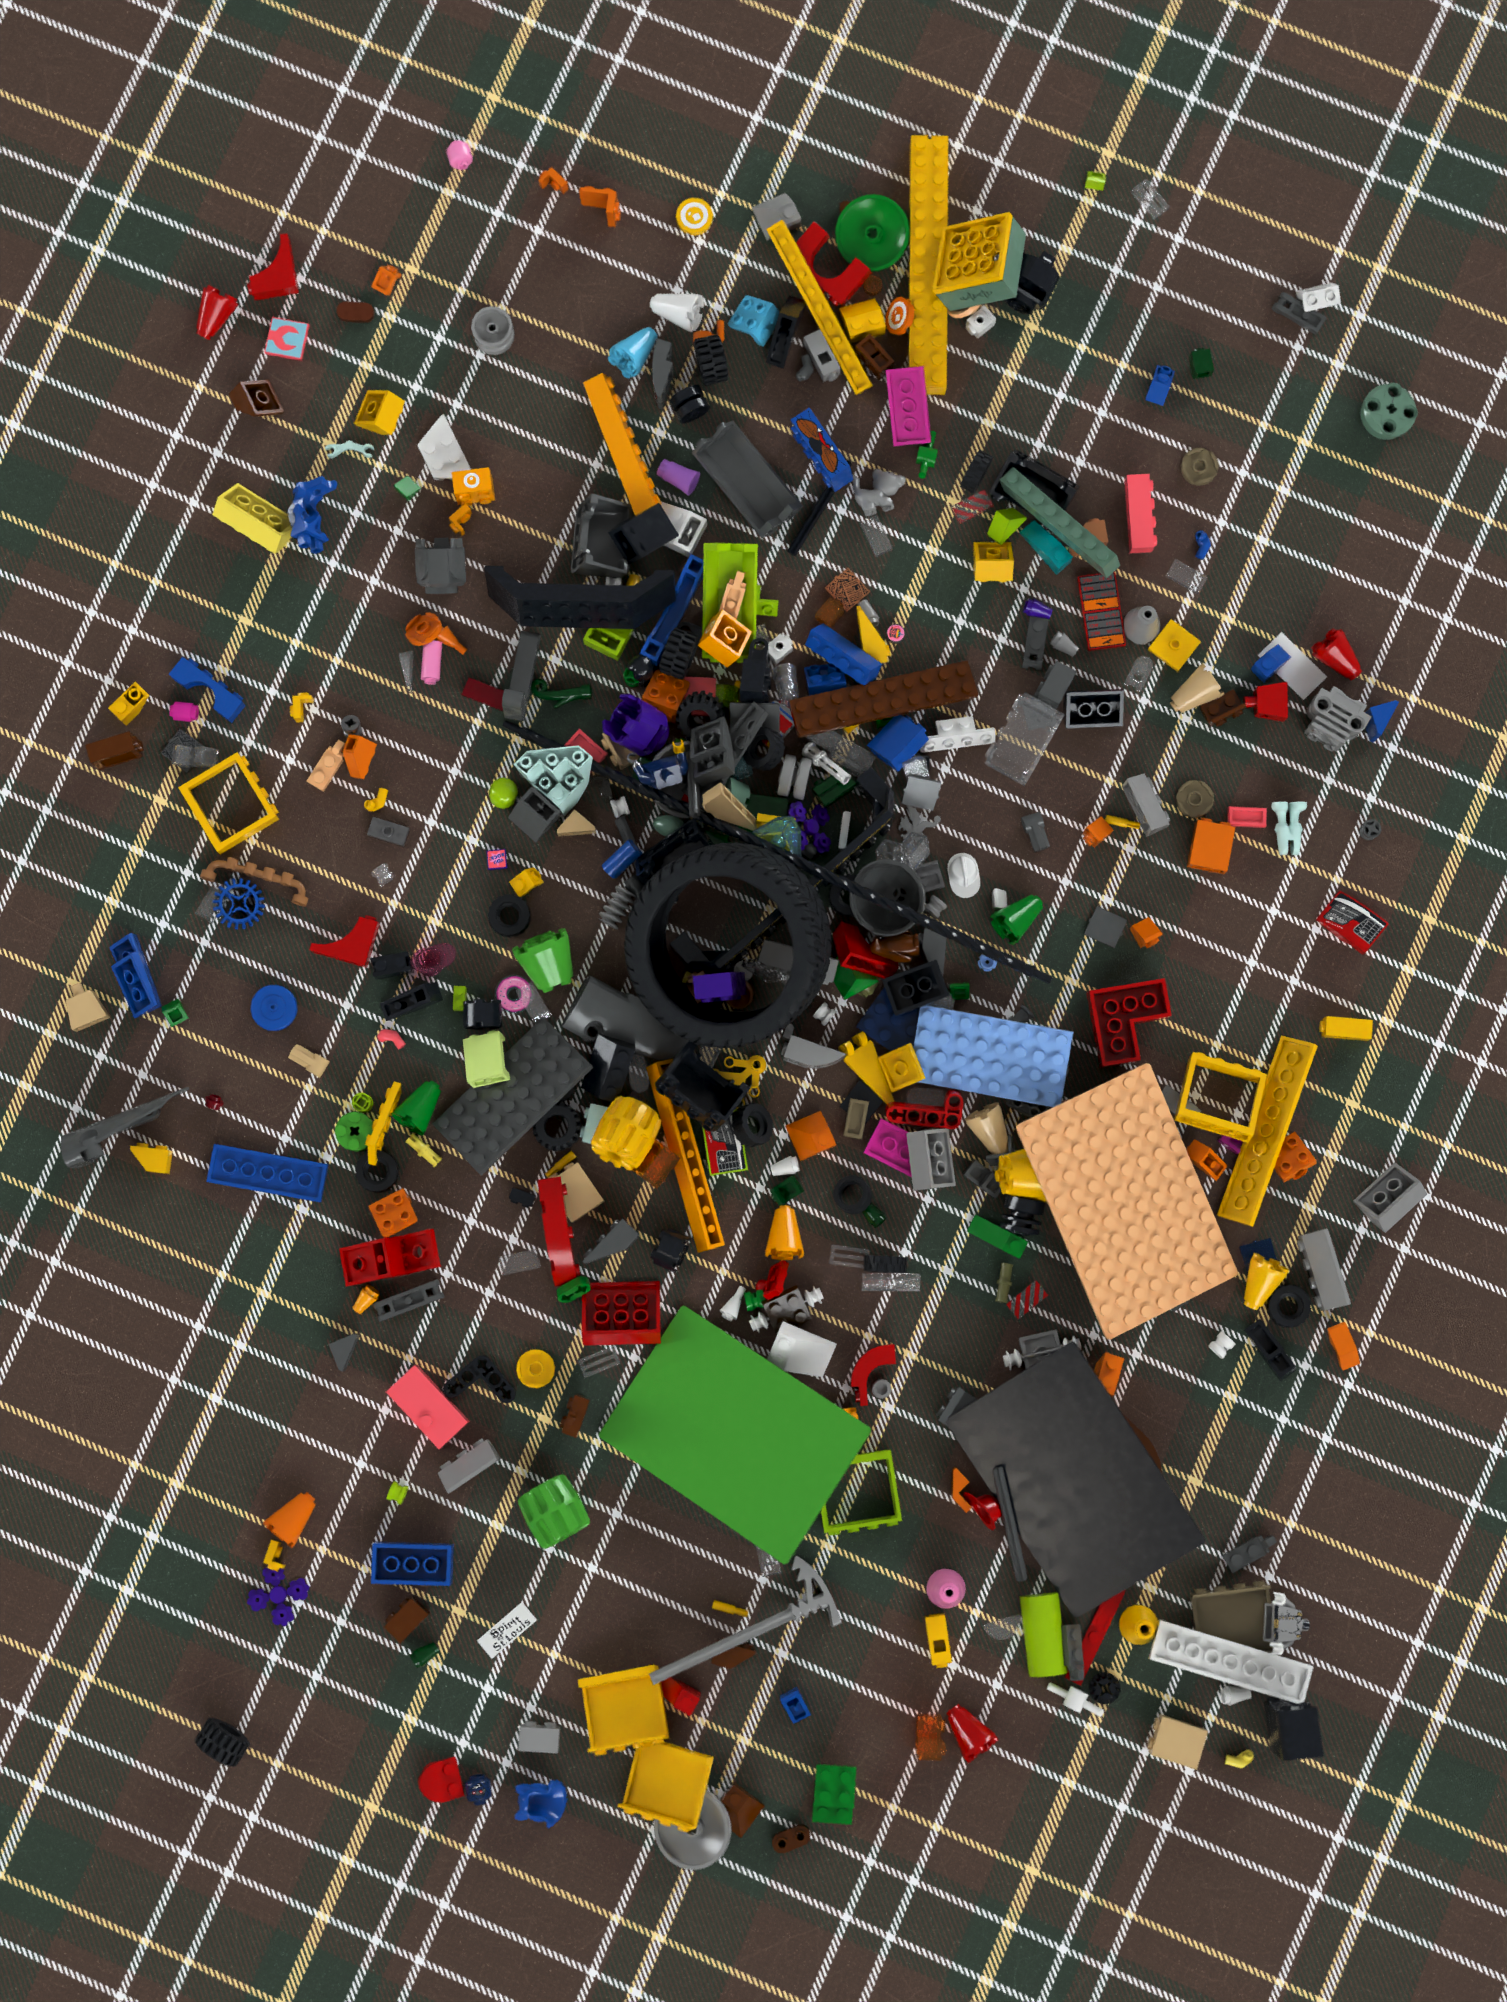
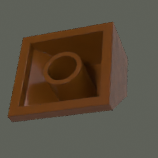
[229,379,284,417]
[720,1781,765,1838]

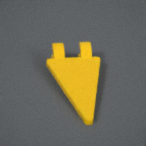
[838,1031,894,1104]

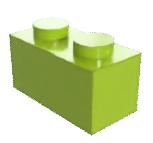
[453,986,467,1011]

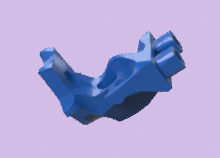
[288,476,337,554]

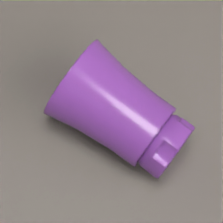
[657,459,700,496]

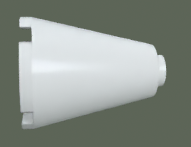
[650,294,704,332]

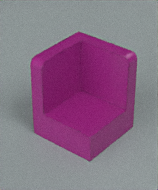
[1217,1135,1243,1155]

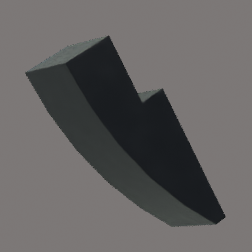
[1244,1319,1296,1382]

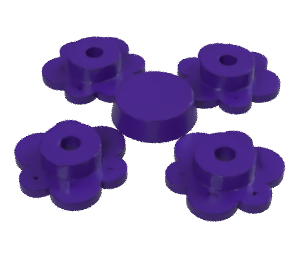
[788,801,831,854]
[247,1568,310,1626]

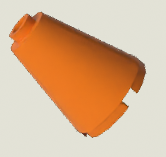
[262,1492,316,1548]

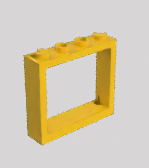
[178,752,279,855]
[1174,1052,1267,1143]

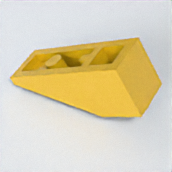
[856,606,890,663]

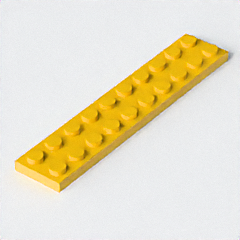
[1217,1035,1318,1227]

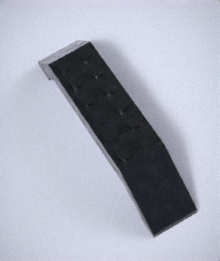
[484,566,676,629]

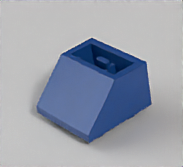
[804,663,846,696]

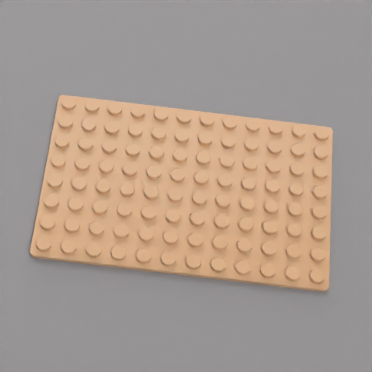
[1016,1063,1238,1340]

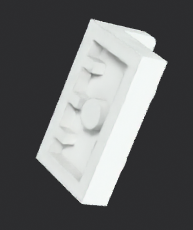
[1296,283,1341,312]

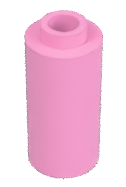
[421,640,442,685]

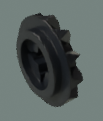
[1089,1672,1121,1705]

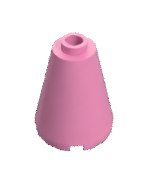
[926,1568,966,1609]

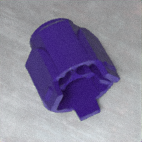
[602,694,669,756]

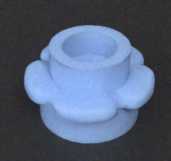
[978,954,997,972]

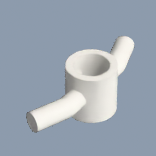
[1047,1682,1104,1717]

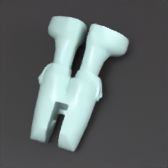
[1271,802,1307,855]

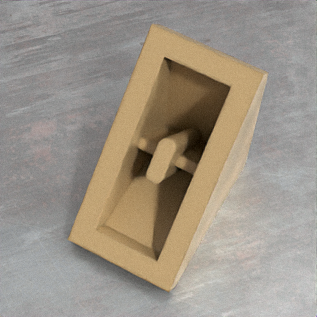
[557,809,596,837]

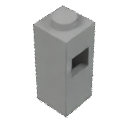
[803,330,840,382]

